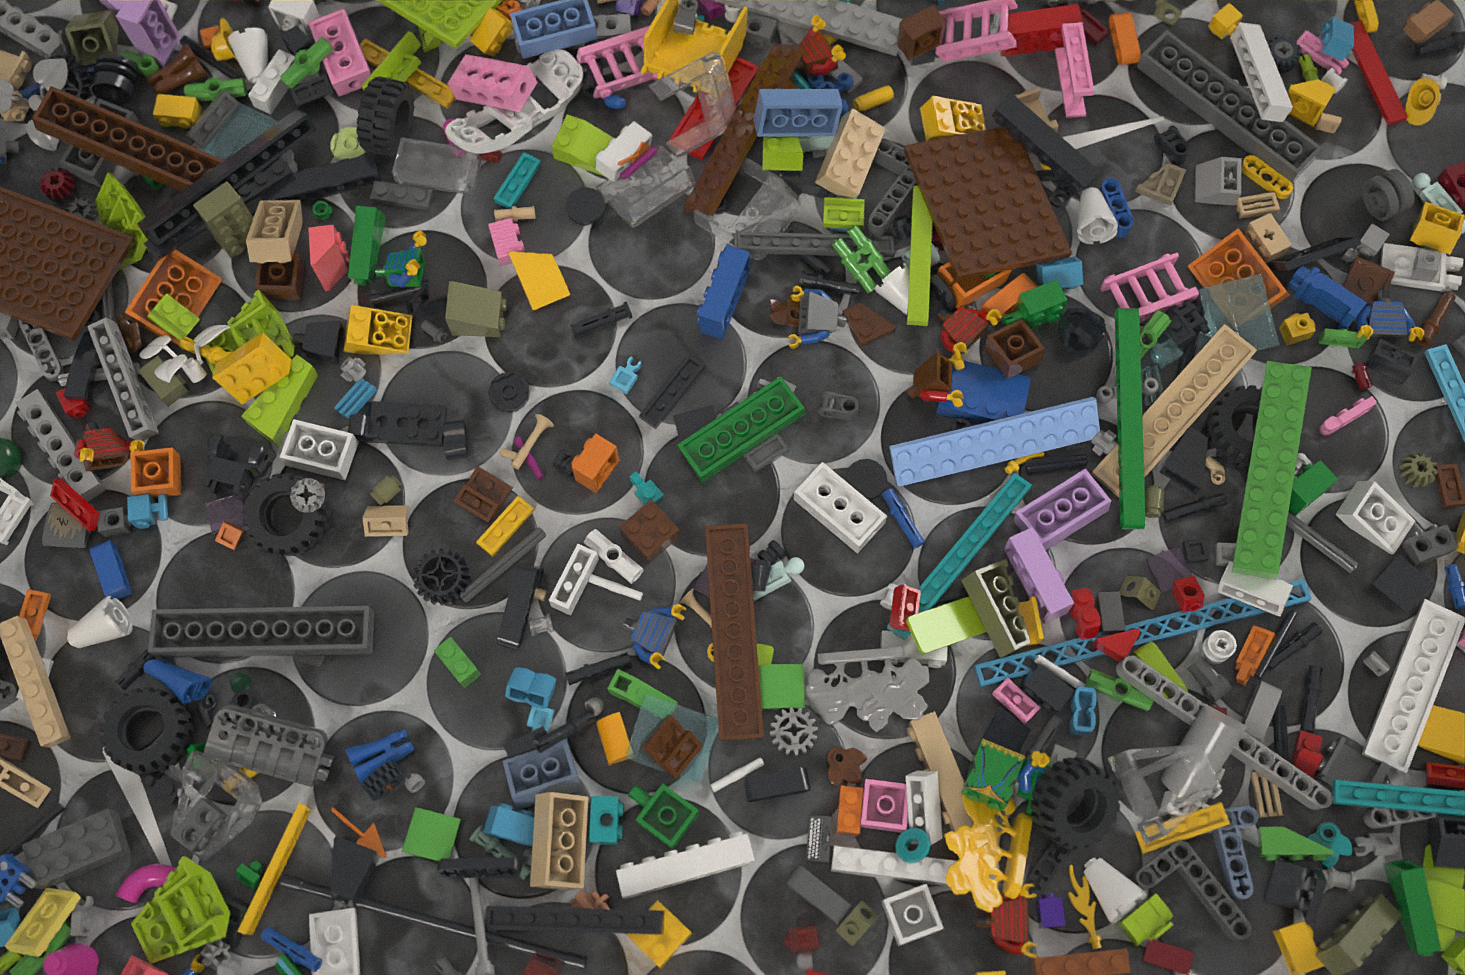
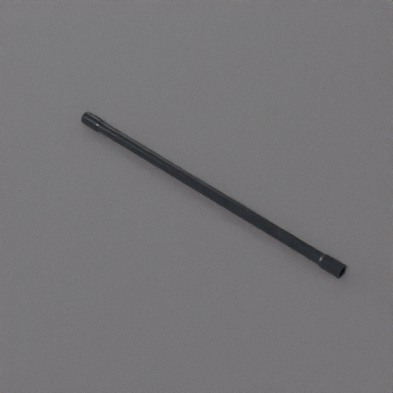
[280,874,587,971]

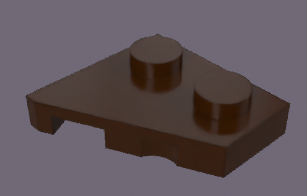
[842,302,896,347]

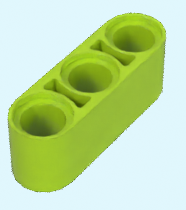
[1132,641,1188,699]

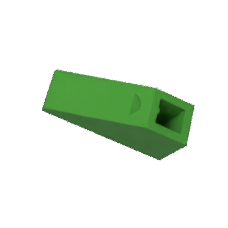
[608,669,678,720]
[1257,827,1334,861]

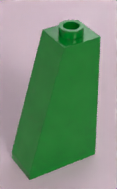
[348,206,386,285]
[1384,859,1441,956]

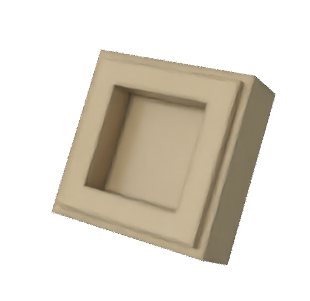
[1315,113,1342,133]

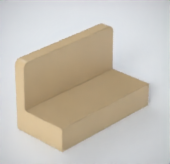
[363,505,409,537]

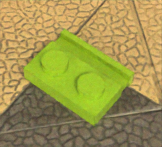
[823,197,865,229]
[147,293,200,342]

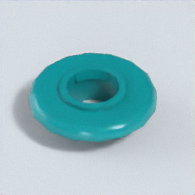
[792,71,811,89]
[895,828,930,863]

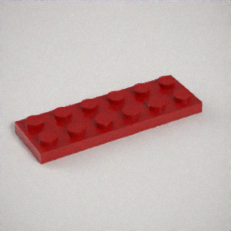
[668,56,759,161]

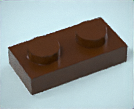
[1434,463,1465,508]

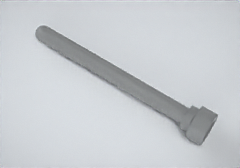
[469,878,495,975]

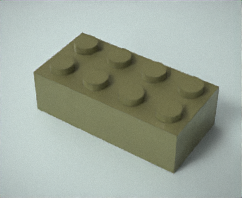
[193,182,253,258]

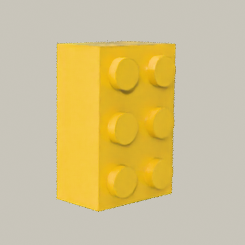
[212,332,292,405]

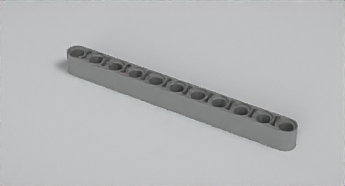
[1116,656,1333,810]

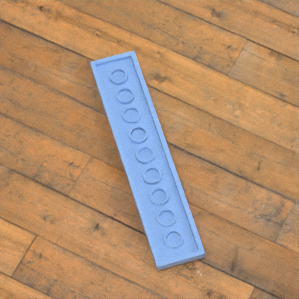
[889,397,1100,487]

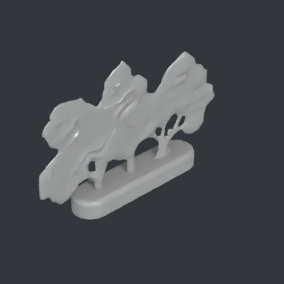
[804,647,929,732]

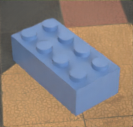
[510,0,598,59]
[754,89,843,137]

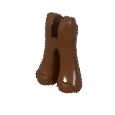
[147,44,208,95]

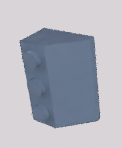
[503,740,582,811]

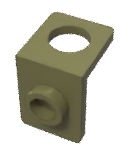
[1154,0,1182,26]
[1120,576,1161,610]
[836,901,878,946]

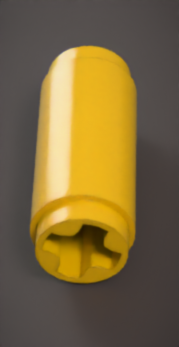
[853,85,894,112]

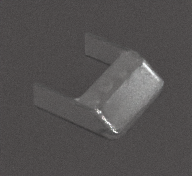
[649,52,736,158]
[694,157,801,260]

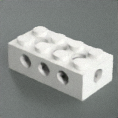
[794,462,887,554]

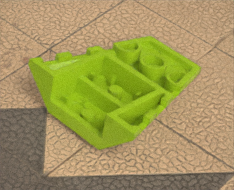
[96,172,148,271]
[205,289,295,383]
[131,856,230,964]

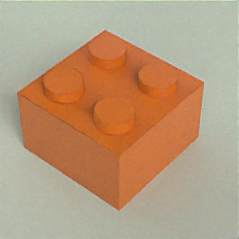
[571,433,620,493]
[130,447,182,498]

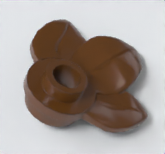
[769,294,800,327]
[116,313,141,353]
[827,746,867,787]

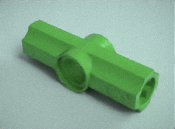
[280,36,334,89]
[184,78,247,102]
[1140,310,1171,359]
[1085,669,1154,711]
[9,920,72,975]

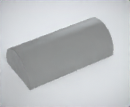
[1161,704,1246,803]

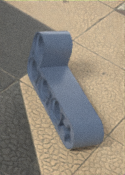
[1212,806,1258,901]

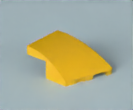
[508,251,570,310]

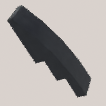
[63,331,101,400]

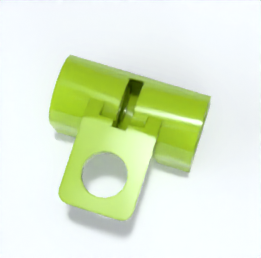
[1117,893,1173,946]

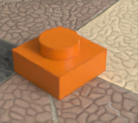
[200,25,221,50]
[215,521,245,550]

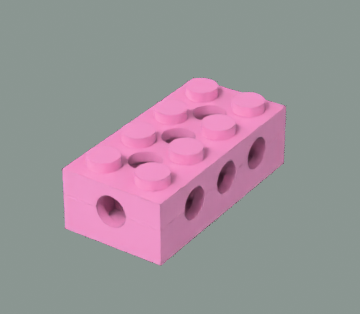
[308,8,372,97]
[447,54,538,112]

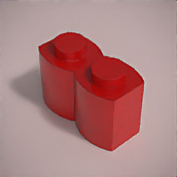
[1069,588,1101,640]

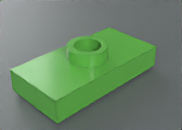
[1318,328,1367,349]

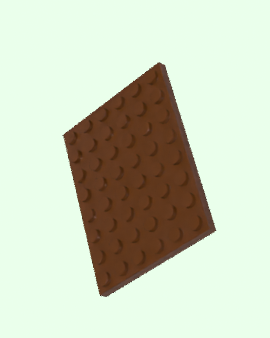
[903,127,1072,281]
[0,187,136,341]

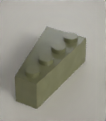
[961,559,1030,658]
[1316,894,1402,975]

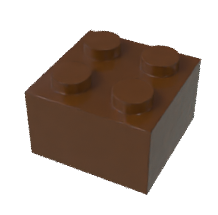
[897,5,946,62]
[254,253,305,300]
[985,318,1045,379]
[619,499,680,564]

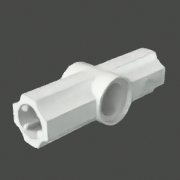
[583,529,644,584]

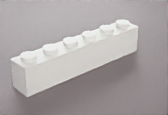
[1230,22,1293,122]
[616,832,755,899]
[831,846,957,886]

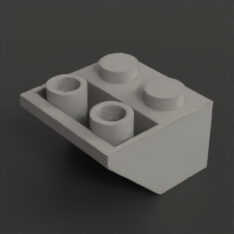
[1195,157,1242,206]

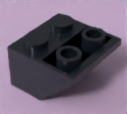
[1427,815,1465,869]

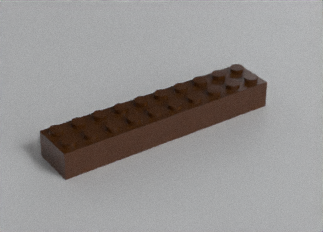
[32,86,225,191]

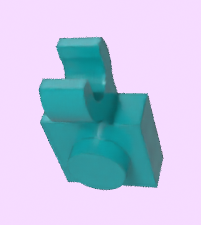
[629,471,664,505]

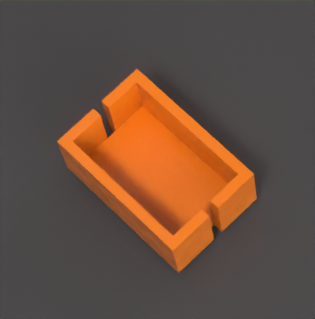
[936,262,1012,309]

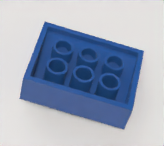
[936,361,1031,425]

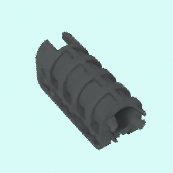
[203,704,334,787]

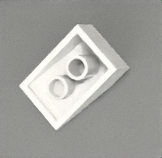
[1336,481,1415,554]

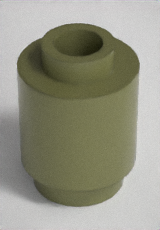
[369,475,401,505]
[1145,485,1165,518]

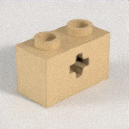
[1244,213,1292,263]

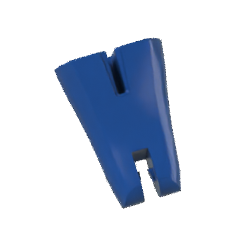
[144,658,212,704]

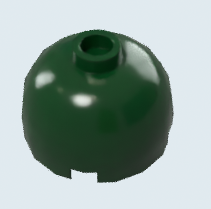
[0,437,23,480]

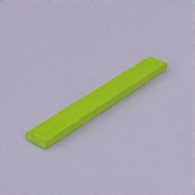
[907,186,932,326]

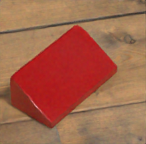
[889,584,921,631]

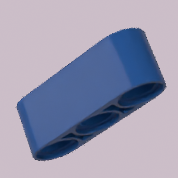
[1100,178,1134,238]
[90,540,132,600]

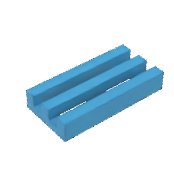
[334,378,377,419]

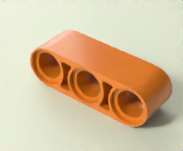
[1109,12,1141,65]
[981,273,1038,322]

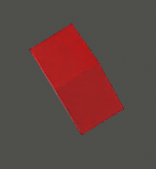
[1093,628,1140,662]

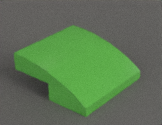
[758,664,805,710]
[401,808,461,861]

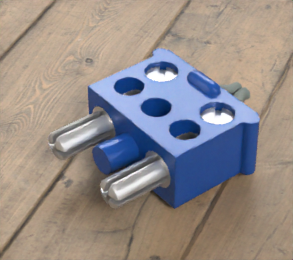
[0,854,37,908]

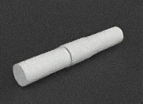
[589,574,643,601]
[1034,655,1085,689]
[710,757,764,792]

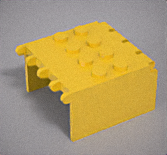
[641,0,748,99]

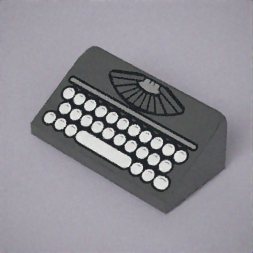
[806,816,832,863]

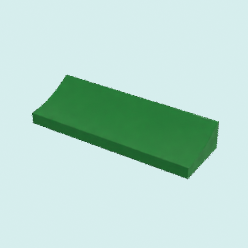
[677,376,805,483]

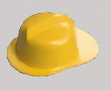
[211,18,238,61]
[1405,78,1441,126]

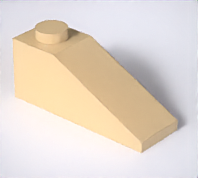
[0,757,51,808]

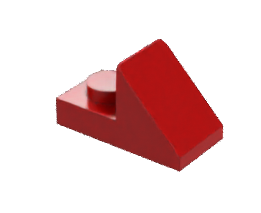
[1291,730,1323,779]

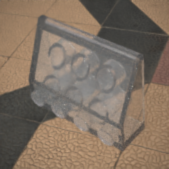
[596,144,696,228]

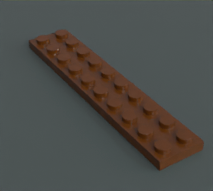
[683,44,805,216]
[705,523,764,741]

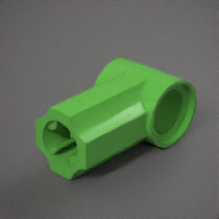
[120,50,160,78]

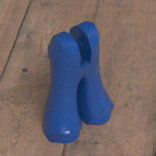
[345,730,414,784]

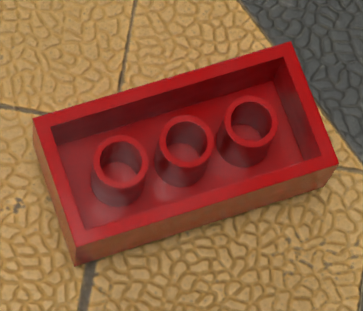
[997,4,1083,57]

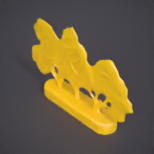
[944,794,1032,913]

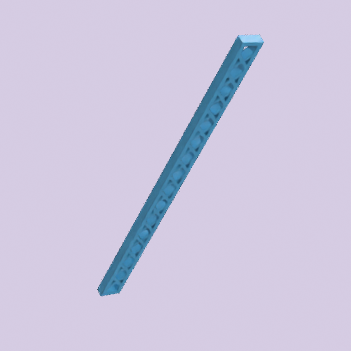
[974,579,1312,688]

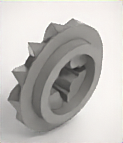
[290,478,325,513]

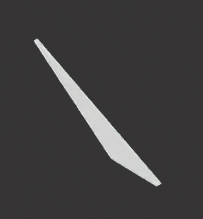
[1029,117,1164,163]
[103,747,172,866]

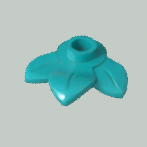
[1307,822,1352,868]

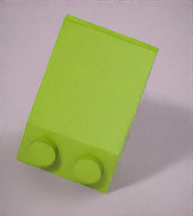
[551,115,613,176]

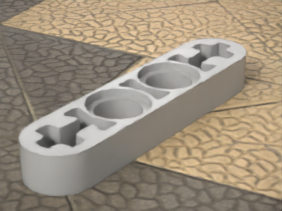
[19,320,64,382]

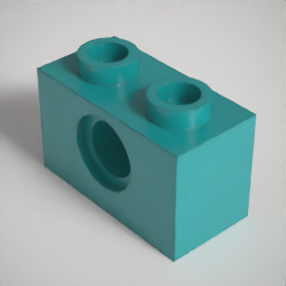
[589,796,624,845]

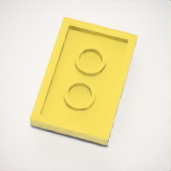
[4,888,81,957]

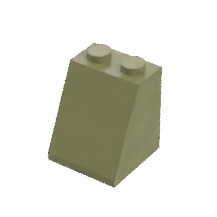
[65,10,118,66]
[445,281,507,337]

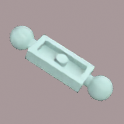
[1413,173,1465,234]
[752,557,804,601]

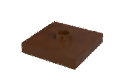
[1342,256,1395,306]

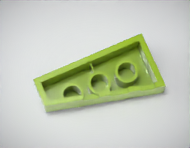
[762,136,803,171]
[242,355,318,448]

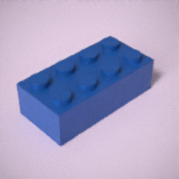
[697,245,750,339]

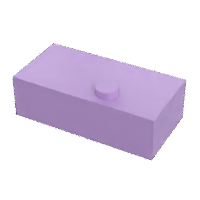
[116,0,181,68]
[1014,469,1111,550]
[1004,527,1074,624]

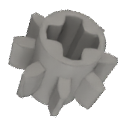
[340,357,366,382]
[1091,430,1118,456]
[200,939,232,970]

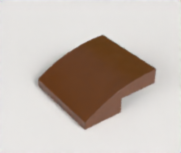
[453,466,514,523]
[641,714,703,779]

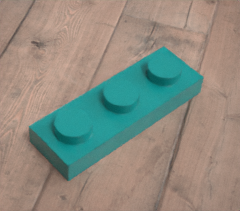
[493,152,541,209]

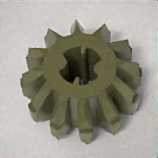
[1399,452,1438,488]

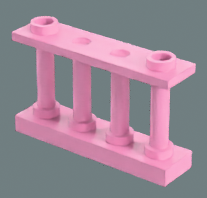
[936,0,1018,62]
[1055,22,1094,118]
[576,26,658,98]
[1100,253,1199,323]

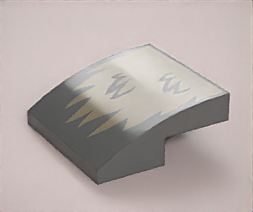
[42,503,94,548]

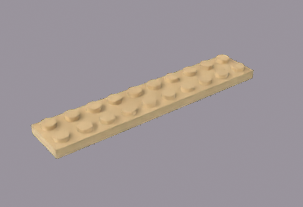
[1091,324,1257,497]

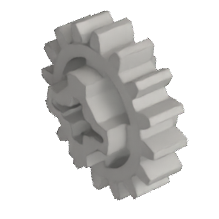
[770,707,818,756]

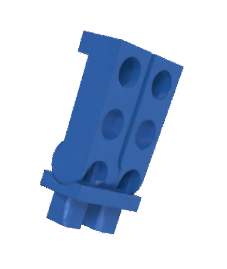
[1287,265,1367,330]

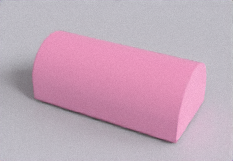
[992,677,1040,725]

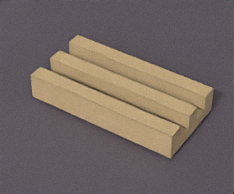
[1235,192,1280,219]
[1250,772,1283,818]

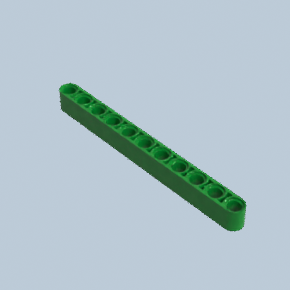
[1115,308,1145,530]

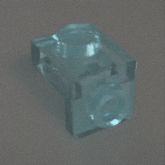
[1150,338,1183,369]

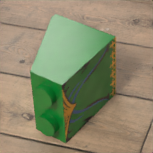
[961,739,1025,811]

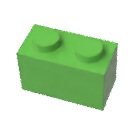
[433,637,481,688]

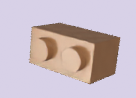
[1403,0,1454,44]

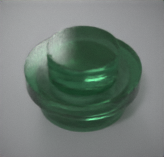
[229,673,251,693]

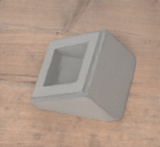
[1363,651,1390,676]

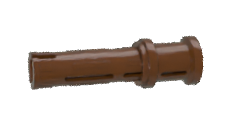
[1414,291,1456,347]

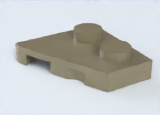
[1135,163,1186,206]

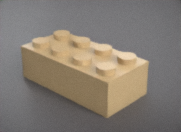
[815,108,886,199]
[246,200,303,263]
[530,792,588,890]

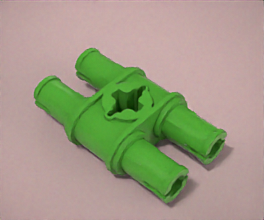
[831,225,891,293]

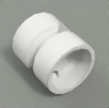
[1200,630,1237,665]

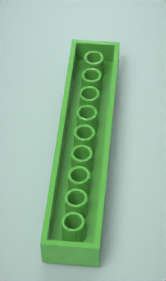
[1232,361,1312,580]

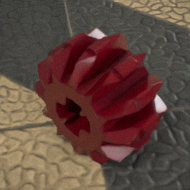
[40,167,76,202]

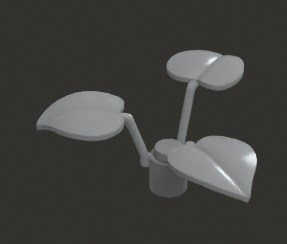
[0,59,68,151]

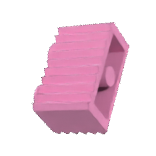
[488,218,525,266]

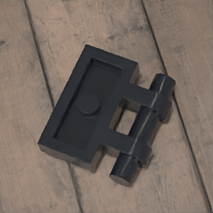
[1164,300,1210,349]

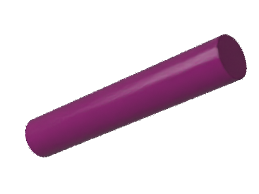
[620,146,658,180]
[513,436,545,480]

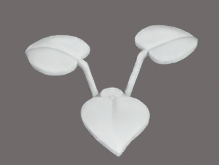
[139,325,230,383]

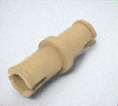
[494,206,535,222]

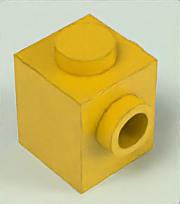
[1208,3,1243,39]
[1279,313,1316,345]

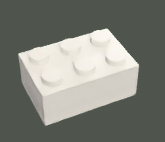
[280,419,359,480]

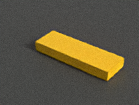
[476,496,534,557]

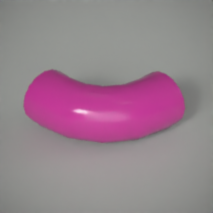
[116,863,176,903]

